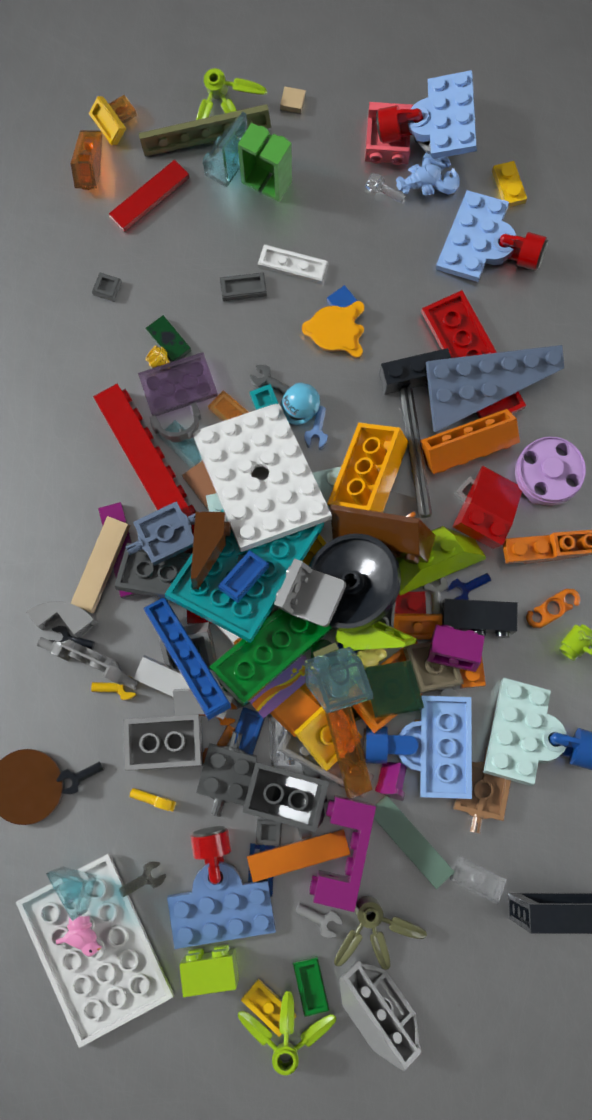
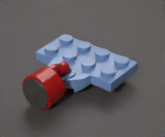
[167,826,276,949]

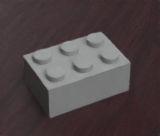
[123,714,203,771]

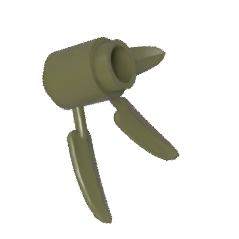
[334,896,427,970]

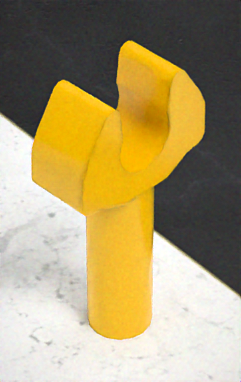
[91,676,137,700]
[130,788,176,812]

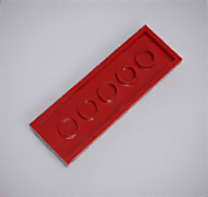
[421,290,526,419]

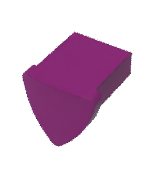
[375,762,407,801]

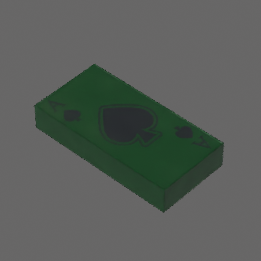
[145,315,191,364]

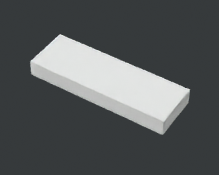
[258,245,328,284]

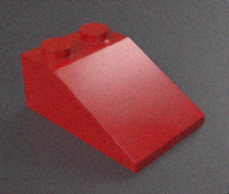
[452,466,522,549]

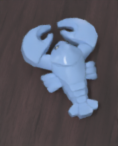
[396,152,460,195]

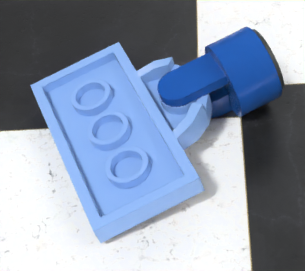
[363,696,472,799]

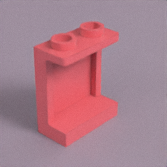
[365,102,413,165]

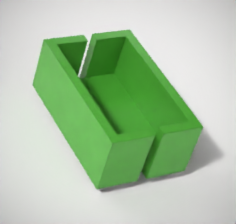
[238,123,292,202]

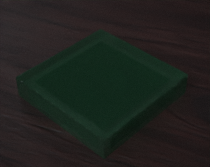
[363,660,424,718]

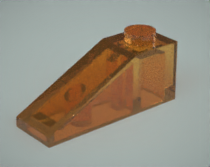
[70,130,102,190]

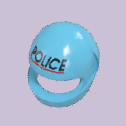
[280,382,320,426]

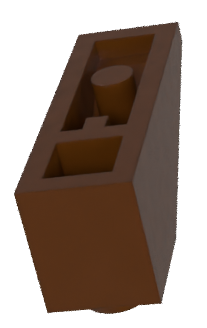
[191,512,231,589]

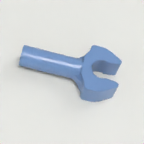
[304,406,328,450]

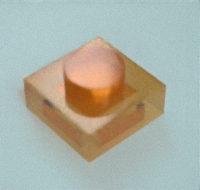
[109,95,137,124]

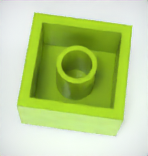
[179,945,239,997]

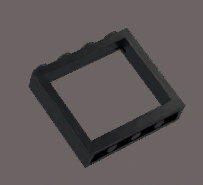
[508,893,592,934]

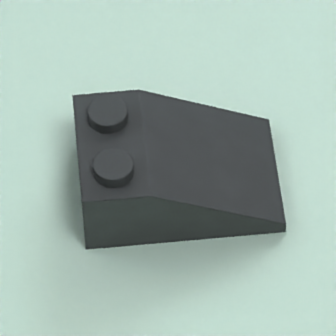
[243,762,329,832]

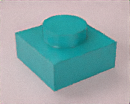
[249,384,279,410]

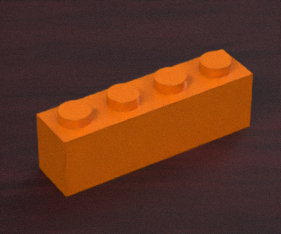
[421,409,520,474]

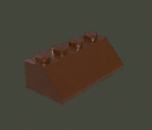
[330,504,436,564]

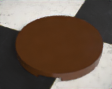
[0,749,64,825]

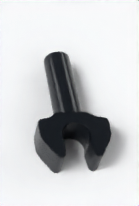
[49,626,95,650]
[56,761,103,794]

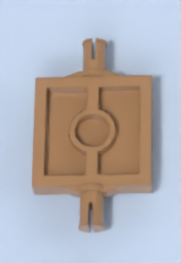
[453,747,511,834]

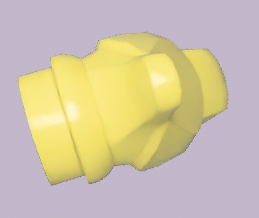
[345,648,387,678]

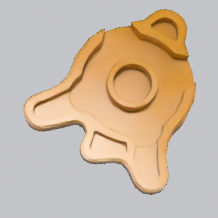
[302,301,364,358]

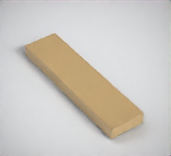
[70,516,131,613]

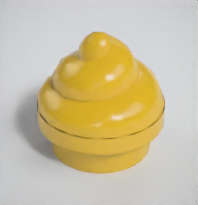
[145,345,169,368]

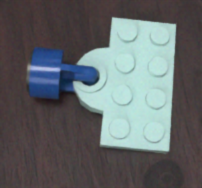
[483,677,592,786]

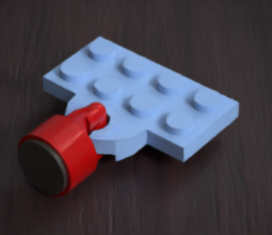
[376,70,477,159]
[436,190,549,282]

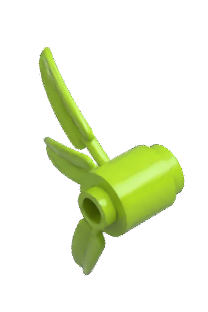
[196,68,267,120]
[559,624,592,661]
[238,991,337,1075]

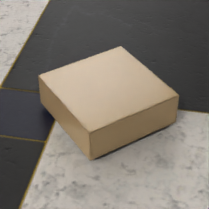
[280,86,306,114]

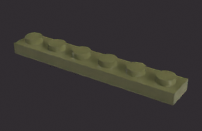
[139,104,271,156]

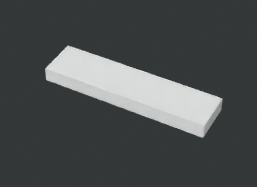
[133,655,233,719]

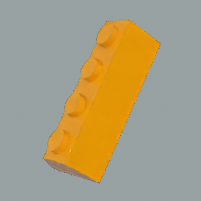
[327,422,408,513]

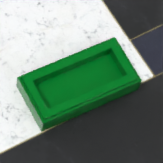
[293,956,330,1017]

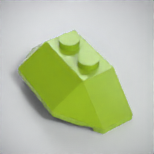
[396,526,486,595]

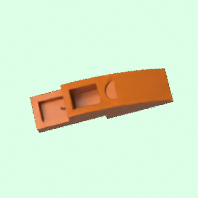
[502,530,592,564]

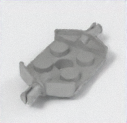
[37,637,139,690]

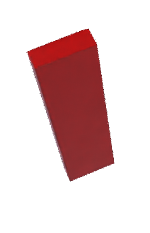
[109,159,190,232]

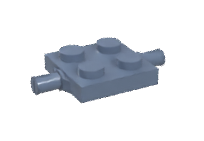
[125,501,201,566]

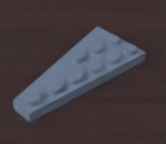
[426,345,564,432]

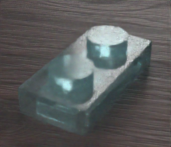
[159,420,202,468]

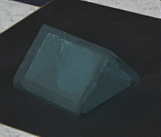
[46,867,97,921]

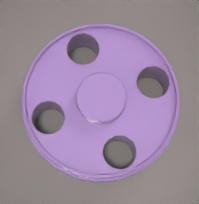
[515,437,586,506]

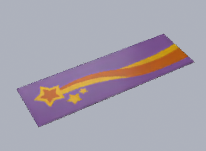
[249,655,318,718]

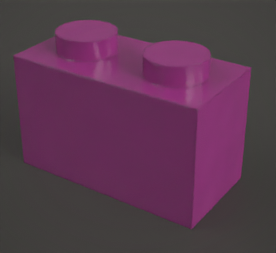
[427,625,485,672]

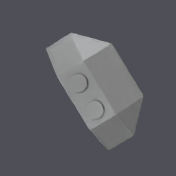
[339,961,421,1071]

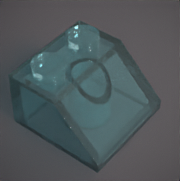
[305,647,373,713]

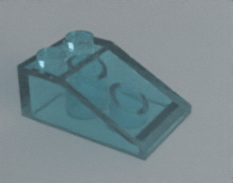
[202,112,248,187]

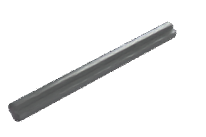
[400,387,432,518]

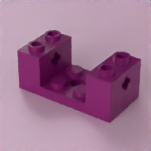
[309,795,376,912]

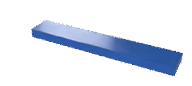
[143,598,232,721]

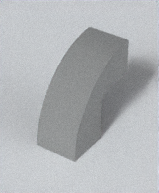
[26,602,98,638]

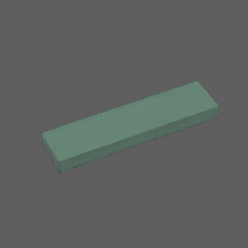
[374,795,455,889]

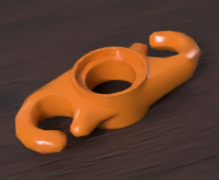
[526,589,581,628]

